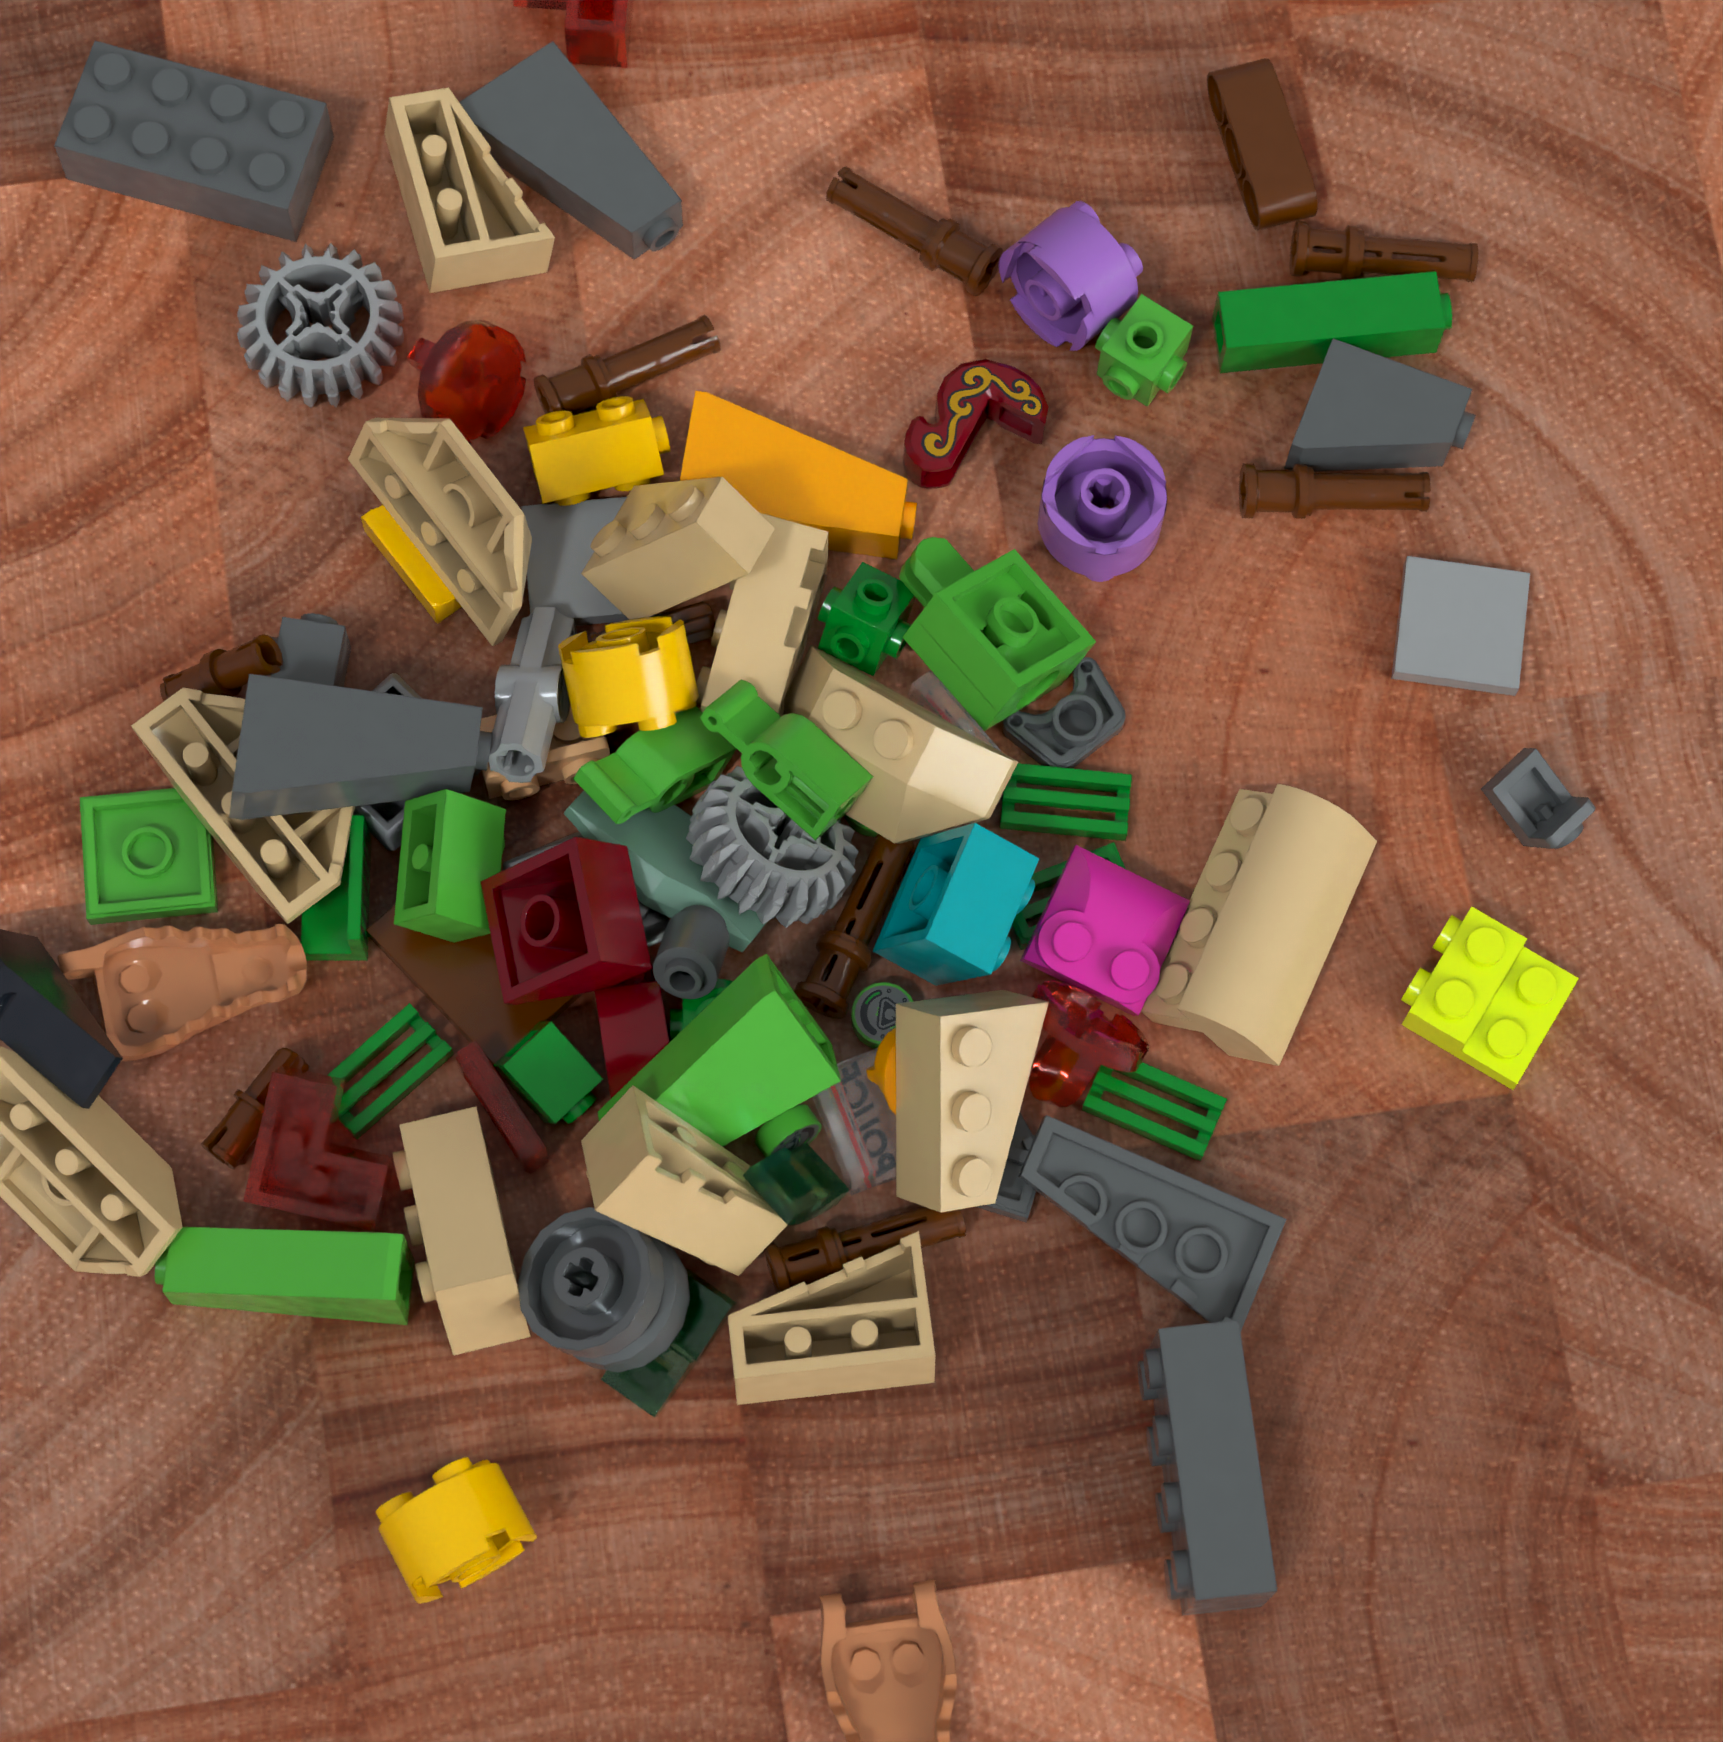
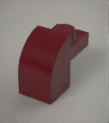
[595,964,669,1098]

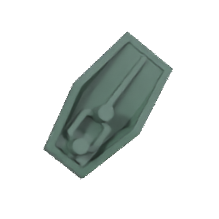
[563,791,768,952]

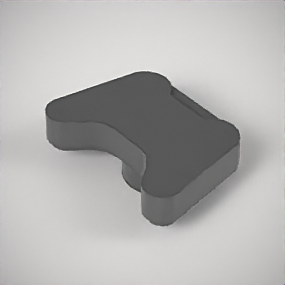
[1002,657,1126,769]

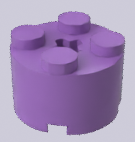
[999,201,1143,351]
[1037,435,1167,582]

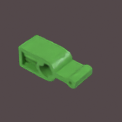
[700,679,874,841]
[574,706,736,824]

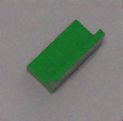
[301,815,371,961]

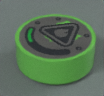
[851,982,913,1049]
[755,1104,822,1163]

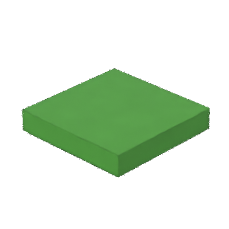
[80,788,218,925]

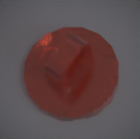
[406,320,526,444]
[1029,980,1150,1108]

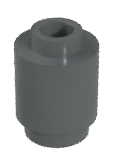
[653,905,730,999]

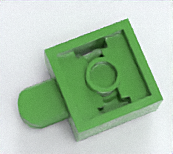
[899,537,1096,731]

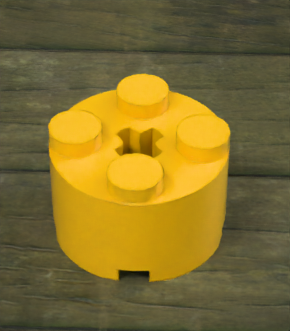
[558,616,699,738]
[376,1457,537,1603]

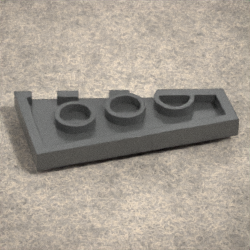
[1018,1115,1287,1332]

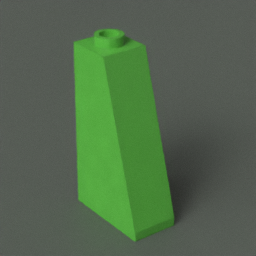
[598,954,841,1147]
[155,1227,415,1325]

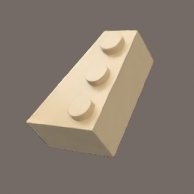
[384,88,555,293]
[581,476,775,620]
[696,513,829,717]
[896,990,1049,1212]
[581,1086,791,1276]
[393,1106,530,1356]
[728,1231,935,1405]

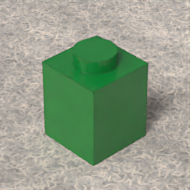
[492,1021,603,1124]

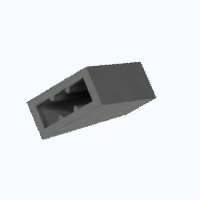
[1284,339,1476,472]

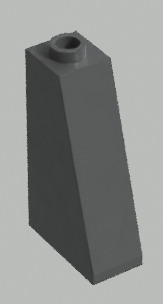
[459,41,683,259]
[229,674,492,820]

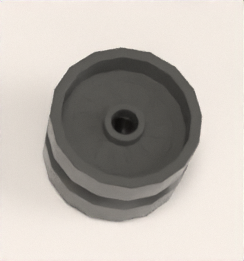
[518,1207,690,1373]

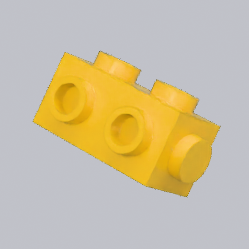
[523,396,670,506]

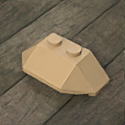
[348,418,532,646]
[784,645,1018,844]
[131,687,355,924]
[0,1046,183,1277]

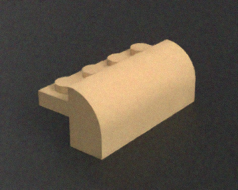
[1141,784,1377,1066]

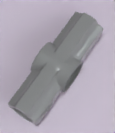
[488,607,577,783]

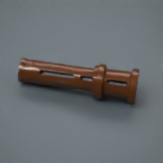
[826,166,1003,296]
[1290,221,1478,282]
[533,315,721,415]
[1239,463,1431,519]
[794,834,916,1019]
[764,1206,966,1293]

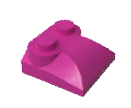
[1020,845,1190,1016]

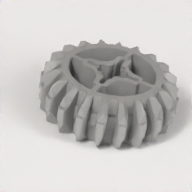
[237,243,404,408]
[686,766,859,928]

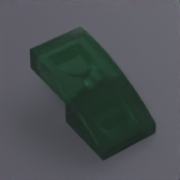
[743,1142,850,1226]
[601,1266,737,1417]

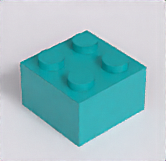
[872,823,1039,986]

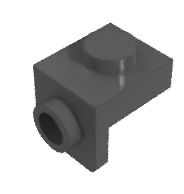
[1481,748,1596,849]

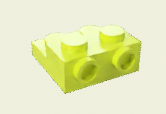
[1401,906,1579,1090]

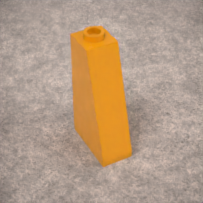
[680,391,917,560]

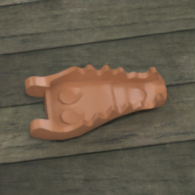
[58,924,307,1062]
[820,1579,957,1742]

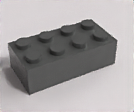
[54,41,334,242]
[1138,1320,1277,1616]

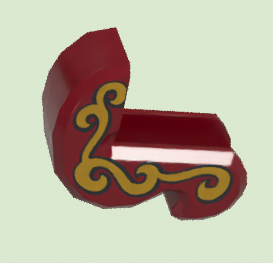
[903,359,1048,489]

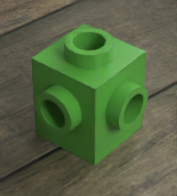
[1095,294,1193,407]

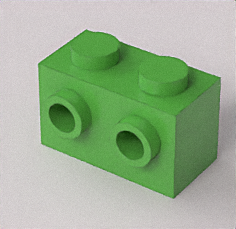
[394,789,506,943]

